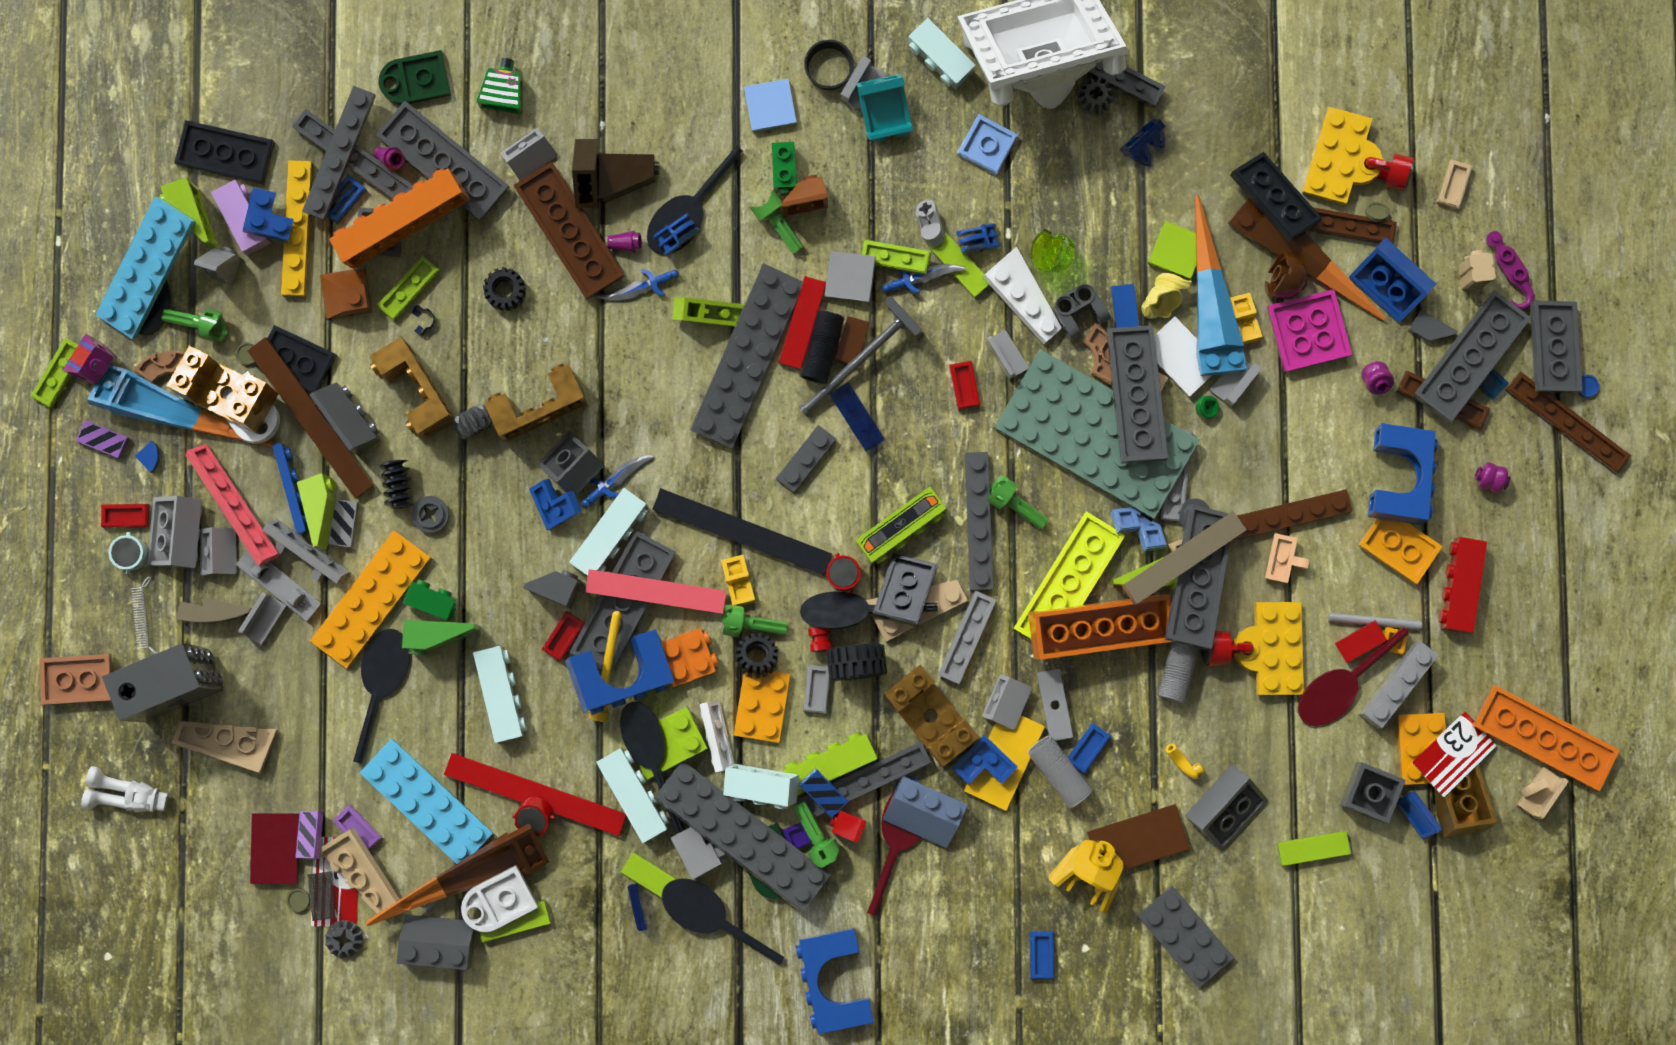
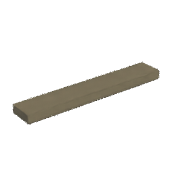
[1122,511,1246,605]

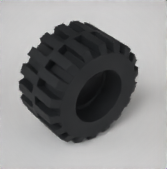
[826,643,887,681]

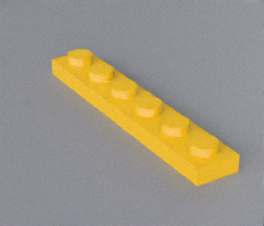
[281,160,313,297]

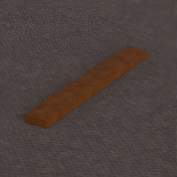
[247,337,375,499]

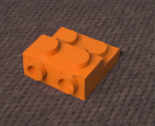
[661,628,719,687]

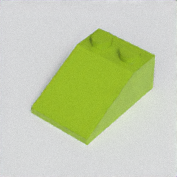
[160,177,219,249]
[639,707,709,780]

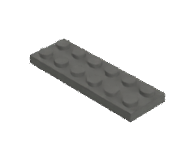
[376,101,510,222]
[1413,290,1531,424]
[1106,325,1168,464]
[1165,504,1231,650]
[570,530,676,674]

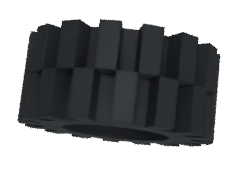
[483,267,526,311]
[736,633,778,678]

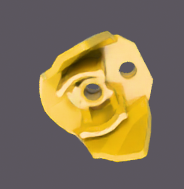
[1048,840,1123,913]

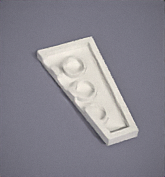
[983,247,1062,345]

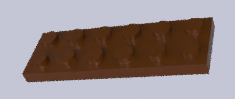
[514,161,625,300]

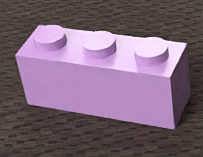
[211,180,272,256]

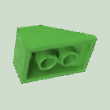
[402,620,481,655]

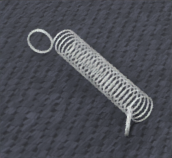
[131,576,157,654]

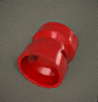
[808,627,833,652]

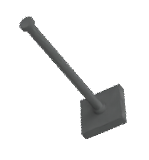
[799,296,924,417]

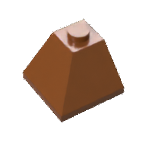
[782,175,828,217]
[320,267,372,320]

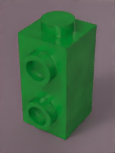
[772,142,796,196]
[402,579,457,621]

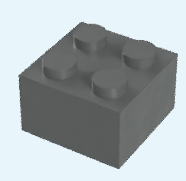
[1340,762,1406,824]

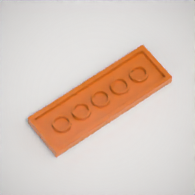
[1473,685,1620,791]

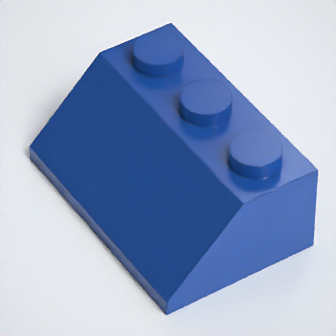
[1349,237,1436,323]

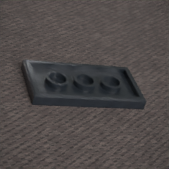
[174,120,275,185]
[1230,152,1323,242]

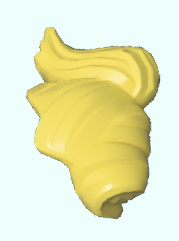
[1141,273,1192,319]

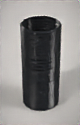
[799,310,845,384]

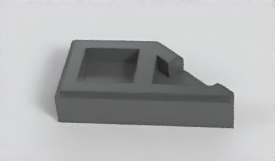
[1408,310,1457,342]

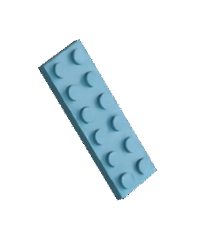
[95,197,196,339]
[360,739,494,864]

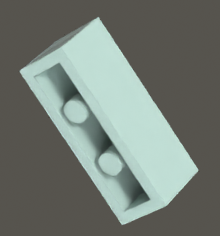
[908,18,976,90]
[723,764,799,809]

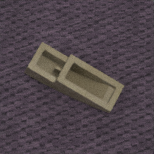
[176,597,252,623]

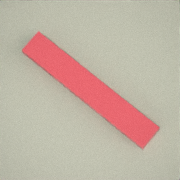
[185,444,279,566]
[585,569,726,614]

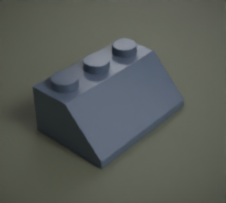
[883,776,968,848]

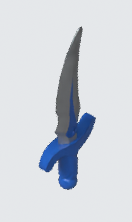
[882,264,966,294]
[596,269,679,301]
[582,455,654,508]

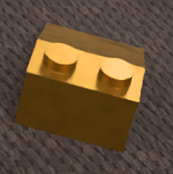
[1434,764,1497,838]

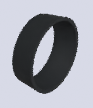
[804,39,854,90]

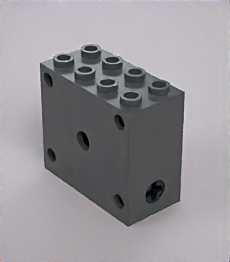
[102,643,223,723]

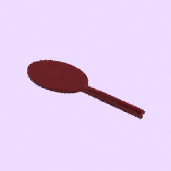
[1298,626,1409,726]
[867,791,921,916]

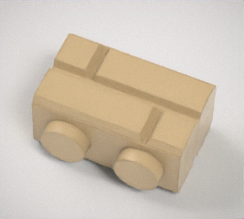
[1458,250,1496,291]

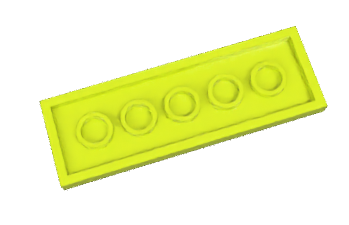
[1013,511,1125,640]

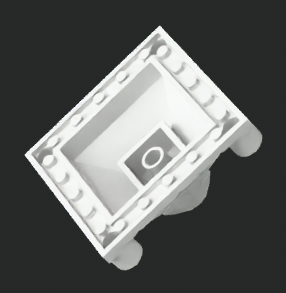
[958,0,1127,109]

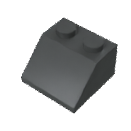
[538,431,605,495]
[523,570,582,609]

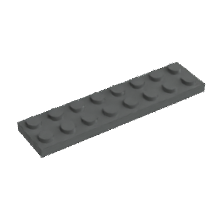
[690,263,803,449]
[654,761,831,913]

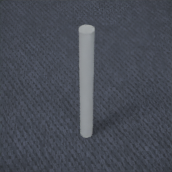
[1328,613,1422,630]

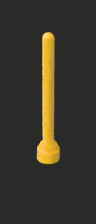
[589,611,621,722]

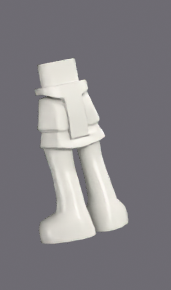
[81,766,169,813]

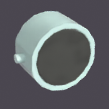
[108,532,148,574]

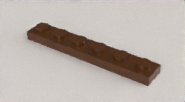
[1231,489,1352,541]

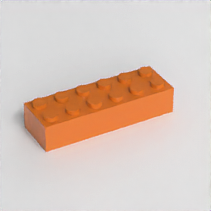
[329,168,471,269]
[1028,594,1173,660]

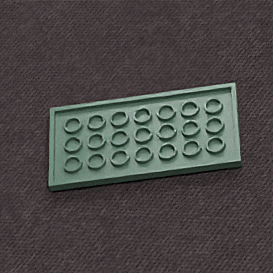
[994,349,1200,520]

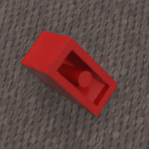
[829,810,866,843]

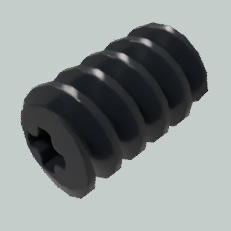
[380,460,414,509]

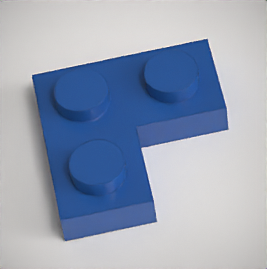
[243,187,294,243]
[529,479,582,530]
[952,735,1018,784]

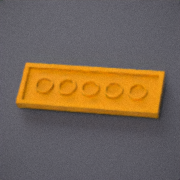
[310,530,432,669]

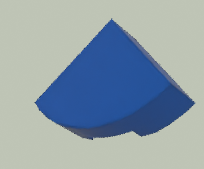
[135,440,159,473]

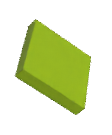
[1147,221,1197,280]

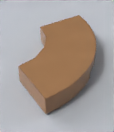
[1083,323,1112,386]
[133,350,185,384]

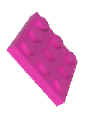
[1267,289,1352,373]

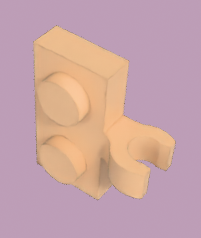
[1264,533,1310,584]

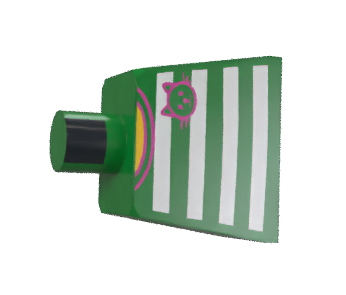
[477,58,522,114]

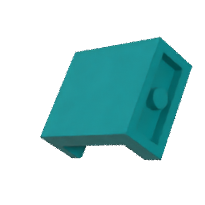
[856,74,913,142]

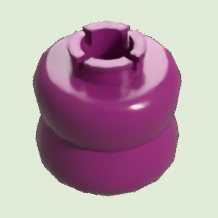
[1361,361,1394,395]
[1474,462,1511,494]

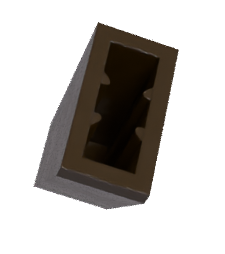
[572,139,599,208]
[598,153,660,203]

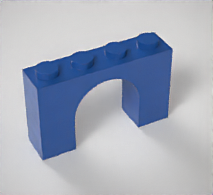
[1368,423,1438,525]
[565,629,674,715]
[796,928,874,1034]

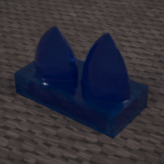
[1120,119,1166,167]

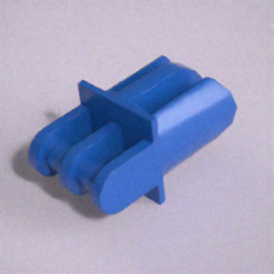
[653,213,700,256]
[956,224,1001,253]

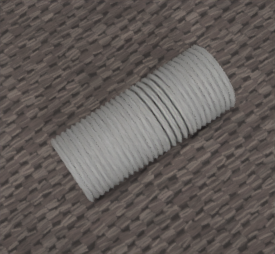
[1157,642,1200,704]
[1027,736,1092,808]

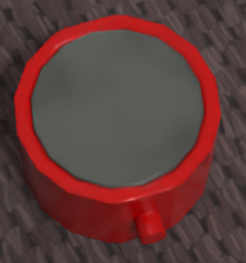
[826,553,861,594]
[513,797,555,836]

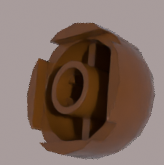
[1265,252,1308,299]

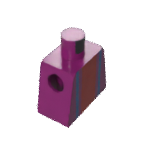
[63,333,114,384]

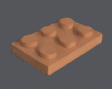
[39,654,112,705]

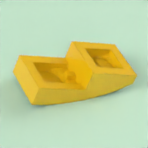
[1230,293,1262,345]
[721,555,756,606]

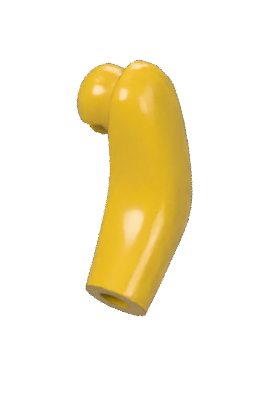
[1165,743,1204,780]

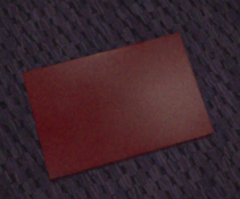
[250,813,300,884]

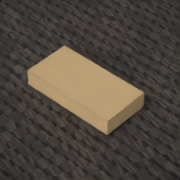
[1436,159,1473,210]

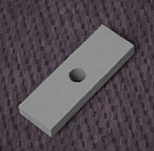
[1036,669,1073,741]

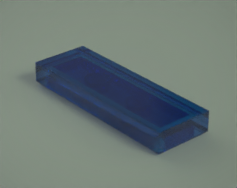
[829,382,885,452]

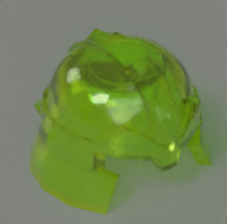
[1030,229,1075,273]

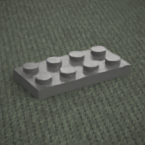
[1530,301,1582,393]
[1136,885,1234,988]

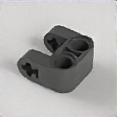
[1053,284,1111,341]

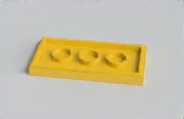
[964,715,1045,811]

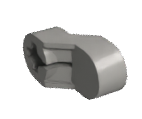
[916,200,945,247]

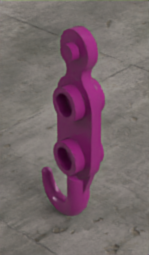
[1486,231,1534,310]

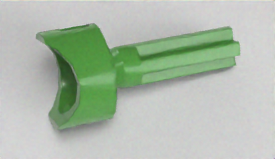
[749,190,803,254]
[162,309,228,342]
[987,476,1048,529]
[721,605,787,637]
[793,801,840,868]

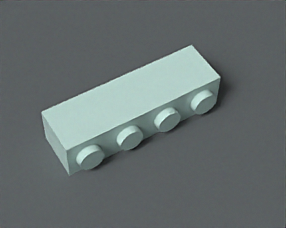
[569,488,648,576]
[473,646,527,743]
[596,748,669,843]

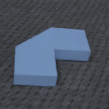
[1110,507,1167,552]

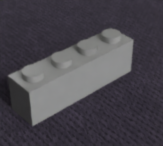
[1358,641,1439,729]

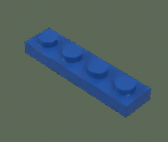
[272,443,309,535]

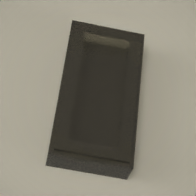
[307,871,337,921]

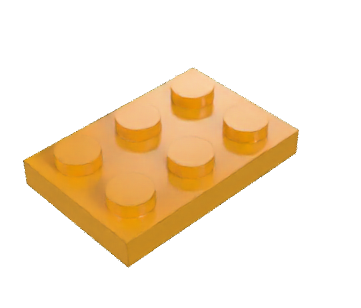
[1358,518,1443,585]
[734,671,790,743]
[1396,713,1446,785]

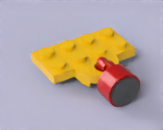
[1302,107,1415,206]
[1201,602,1304,695]

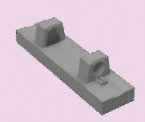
[263,518,350,584]
[236,550,323,622]

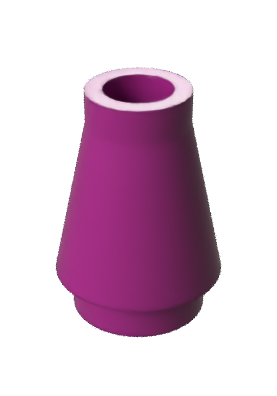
[374,147,404,170]
[607,230,642,253]

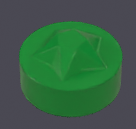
[1196,396,1219,419]

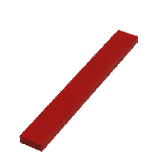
[444,753,627,836]

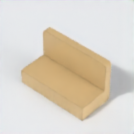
[1516,767,1569,819]

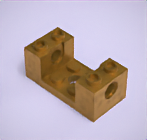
[370,337,455,440]
[167,346,279,434]
[484,364,588,442]
[883,664,979,767]

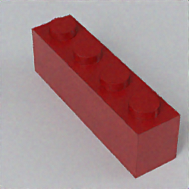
[1438,537,1487,634]

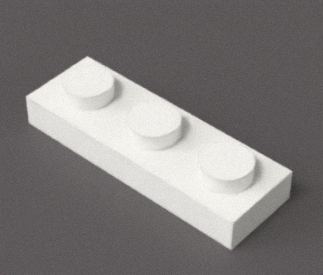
[700,700,734,772]

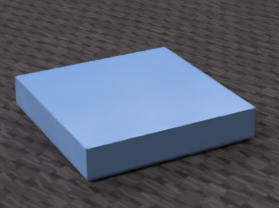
[744,79,797,132]
[957,114,1018,176]

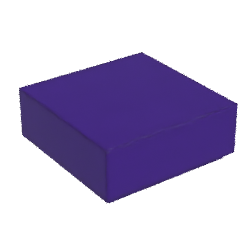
[783,822,812,849]

